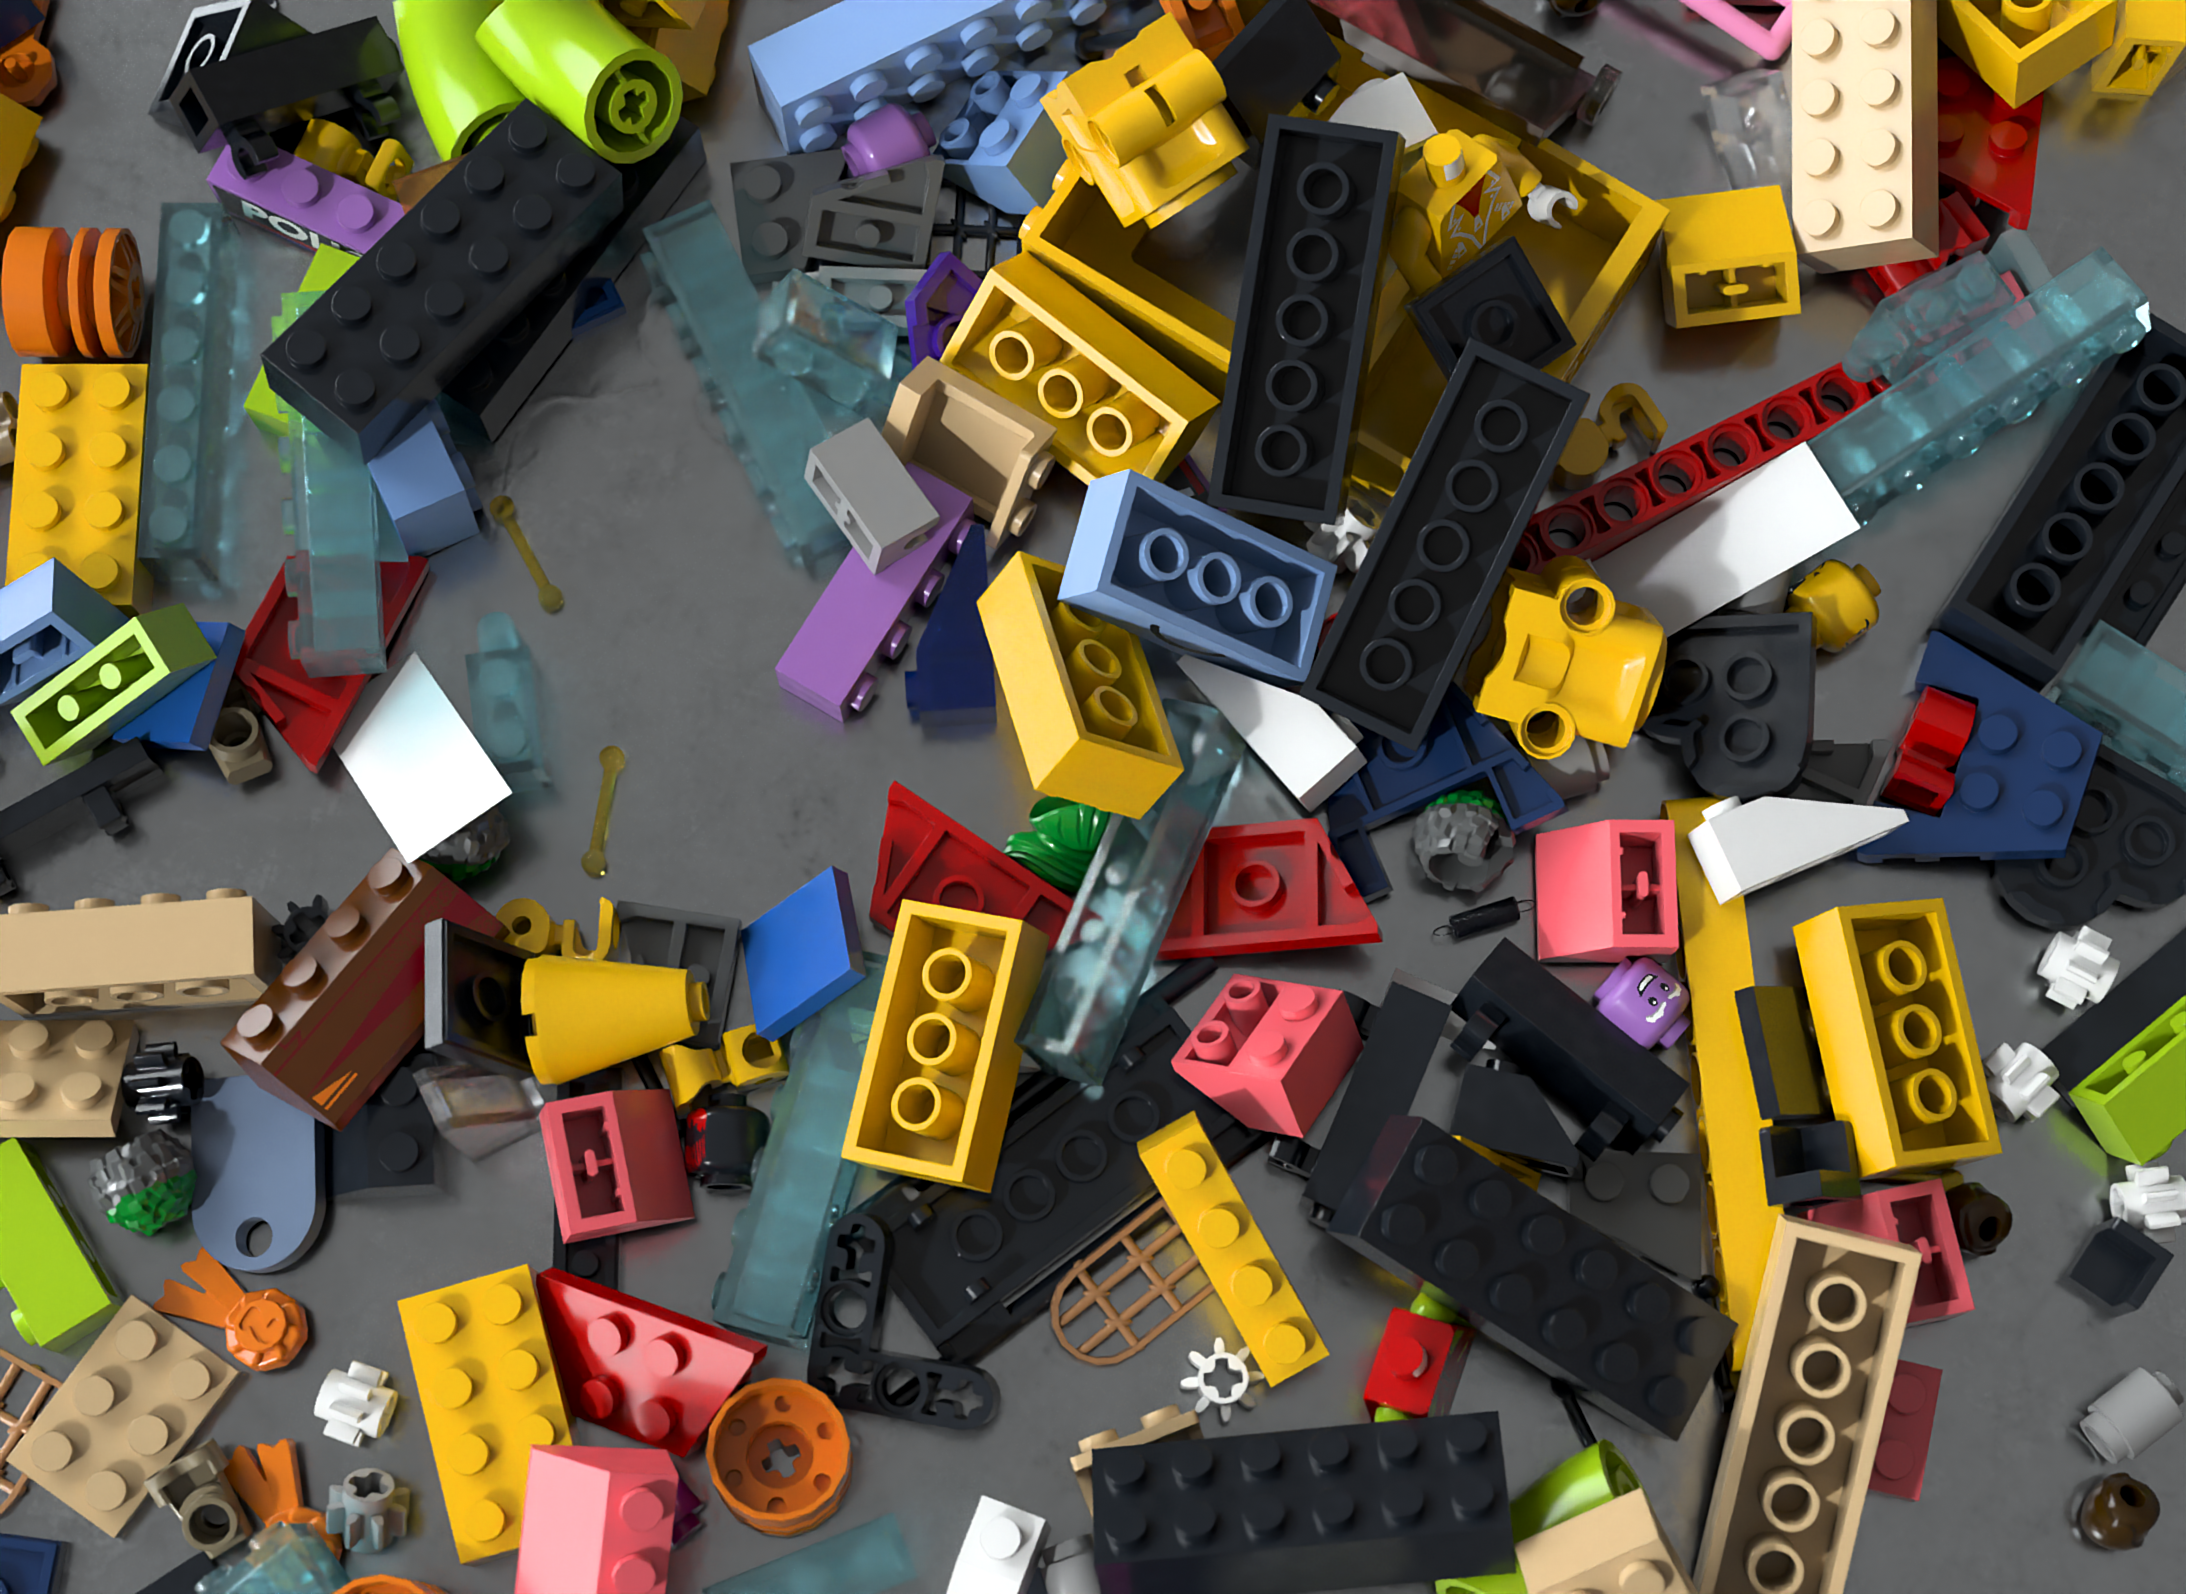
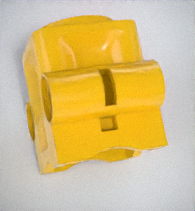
[1039,11,1250,229]
[1462,555,1667,759]

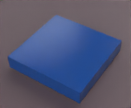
[112,622,246,751]
[741,865,867,1042]

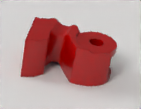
[1864,191,1990,303]
[1880,685,1976,817]

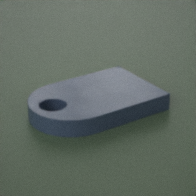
[191,1075,326,1273]

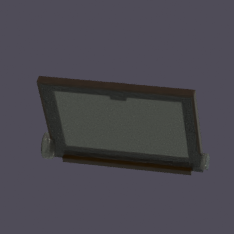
[1306,0,1623,147]

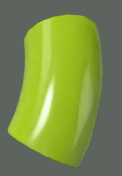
[393,0,526,172]
[475,0,683,164]
[1435,1438,1655,1594]

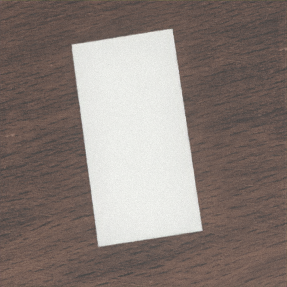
[1592,442,1861,637]
[333,651,513,864]

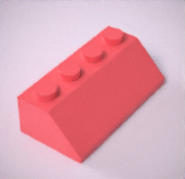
[514,1444,679,1594]

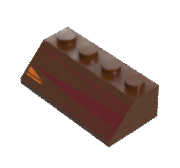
[220,847,511,1132]

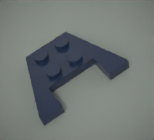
[1857,631,2103,863]
[1325,681,1569,903]

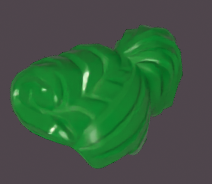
[1003,796,1133,892]

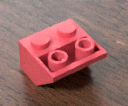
[1535,820,1679,963]
[1171,973,1364,1138]
[539,1089,695,1244]
[1796,1178,1975,1328]

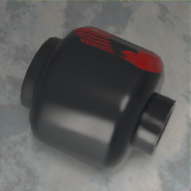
[684,1093,770,1191]

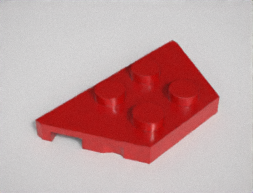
[1937,55,2044,230]
[233,556,430,774]
[869,780,1097,954]
[1133,818,1383,962]
[535,1267,768,1458]

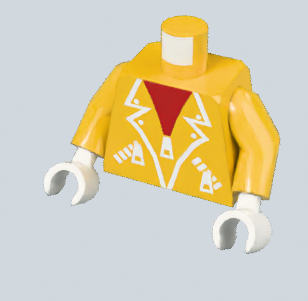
[1388,129,1578,297]

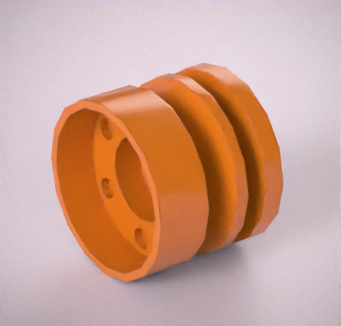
[1,227,145,358]
[706,1378,854,1538]

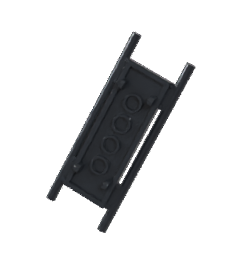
[787,956,1278,1405]

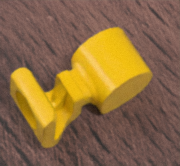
[293,118,415,202]
[1552,383,1668,490]
[496,897,621,962]
[659,1024,791,1116]

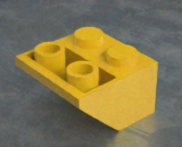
[2091,0,2186,96]
[1655,185,1801,329]

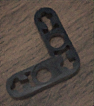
[807,1212,1001,1430]

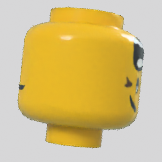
[1784,559,1881,653]

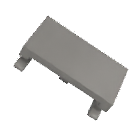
[804,417,940,576]

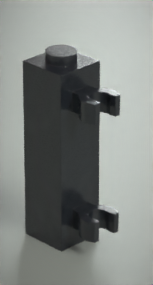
[168,16,406,180]
[1450,937,1691,1162]
[1267,981,1453,1229]

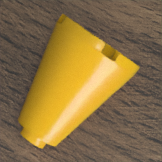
[521,954,710,1085]

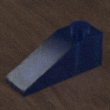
[905,524,997,728]

